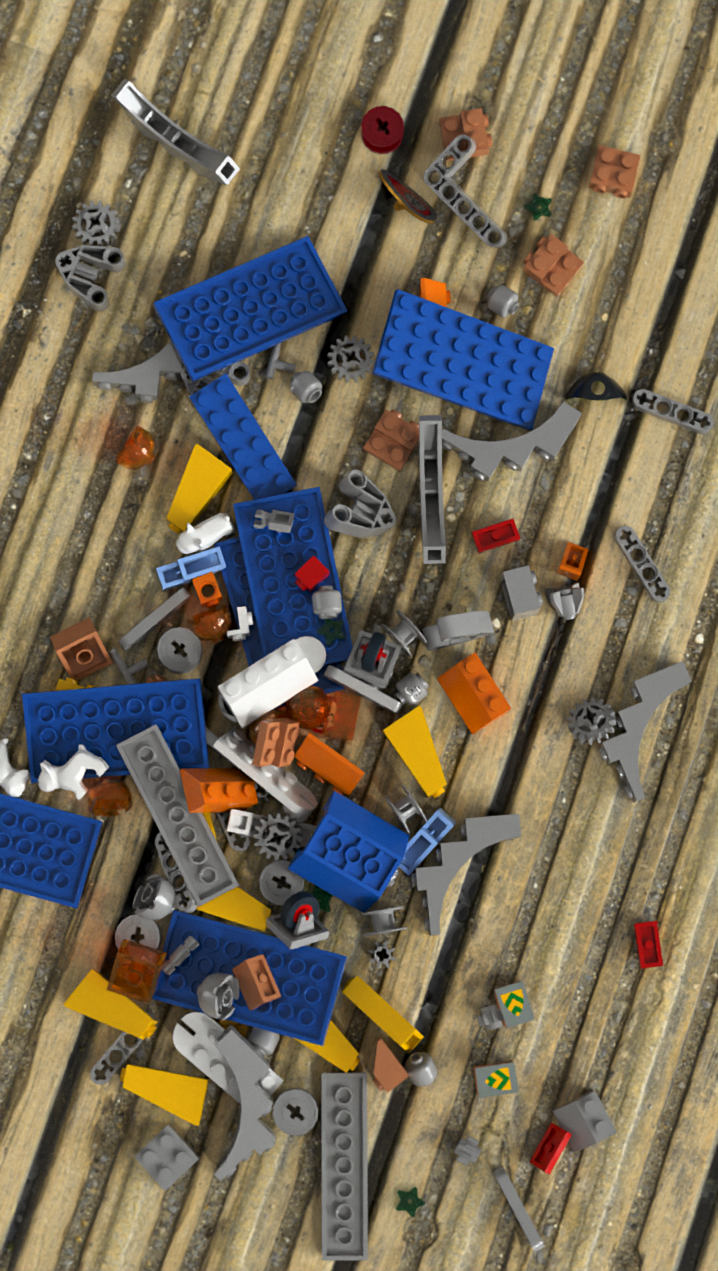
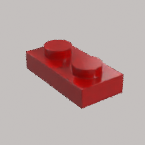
[471,518,520,554]
[634,921,663,969]
[529,1122,572,1175]

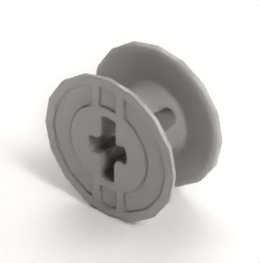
[381,610,427,658]
[157,627,203,674]
[384,784,427,834]
[259,860,304,906]
[360,906,407,937]
[115,915,162,960]
[273,1088,318,1136]

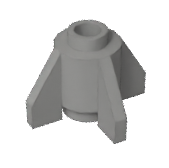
[545,583,585,620]

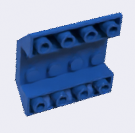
[288,790,410,913]

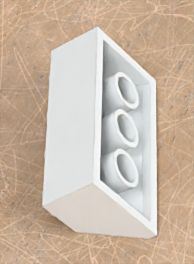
[217,639,318,729]

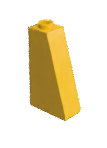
[166,444,233,534]
[382,705,447,799]
[187,887,273,932]
[63,969,158,1040]
[342,975,424,1053]
[294,1020,360,1073]
[120,1064,209,1126]

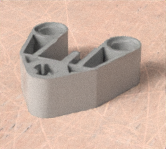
[55,245,125,311]
[181,362,250,396]
[324,470,396,538]
[422,611,494,651]

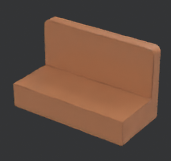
[232,954,281,1011]

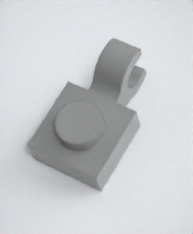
[254,510,295,533]

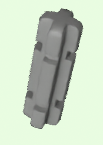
[160,936,199,975]

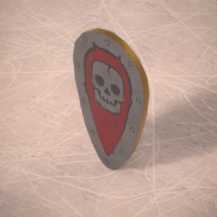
[379,169,437,223]

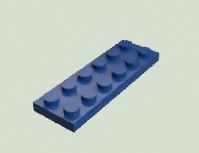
[189,374,297,500]

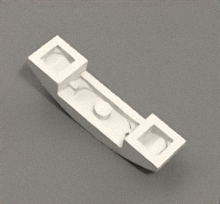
[226,809,317,847]

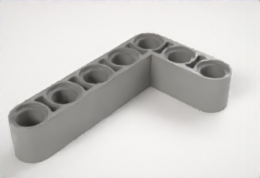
[423,135,507,248]

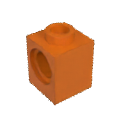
[192,572,223,608]

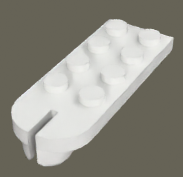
[213,728,317,823]
[173,1011,284,1104]

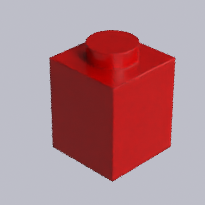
[294,555,329,593]

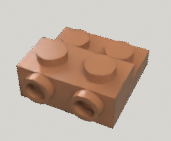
[439,108,493,162]
[588,145,641,199]
[523,234,584,297]
[363,409,419,472]
[252,717,300,767]

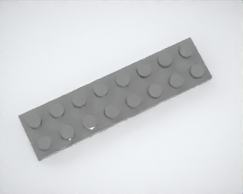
[116,724,239,907]
[321,1072,368,1261]

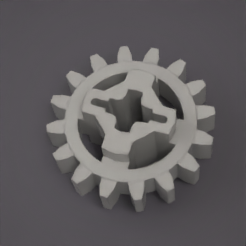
[72,200,120,246]
[328,335,374,383]
[567,698,617,745]
[253,811,303,861]

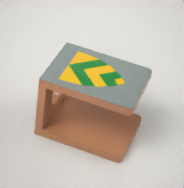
[493,981,534,1028]
[473,1061,519,1098]

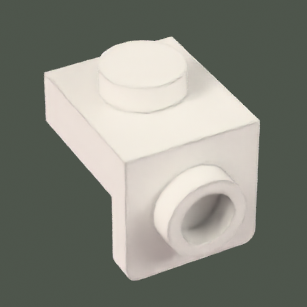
[227,606,253,641]

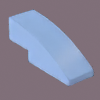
[156,546,226,592]
[398,808,457,876]

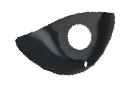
[565,372,627,401]

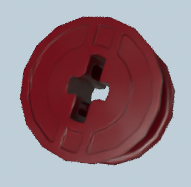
[361,106,404,154]

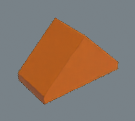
[556,542,589,581]

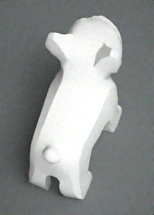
[176,513,237,554]
[0,738,30,797]
[38,744,109,800]

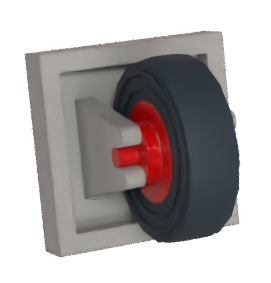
[344,630,402,688]
[266,891,329,950]

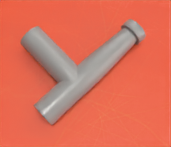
[265,343,296,379]
[108,648,149,684]

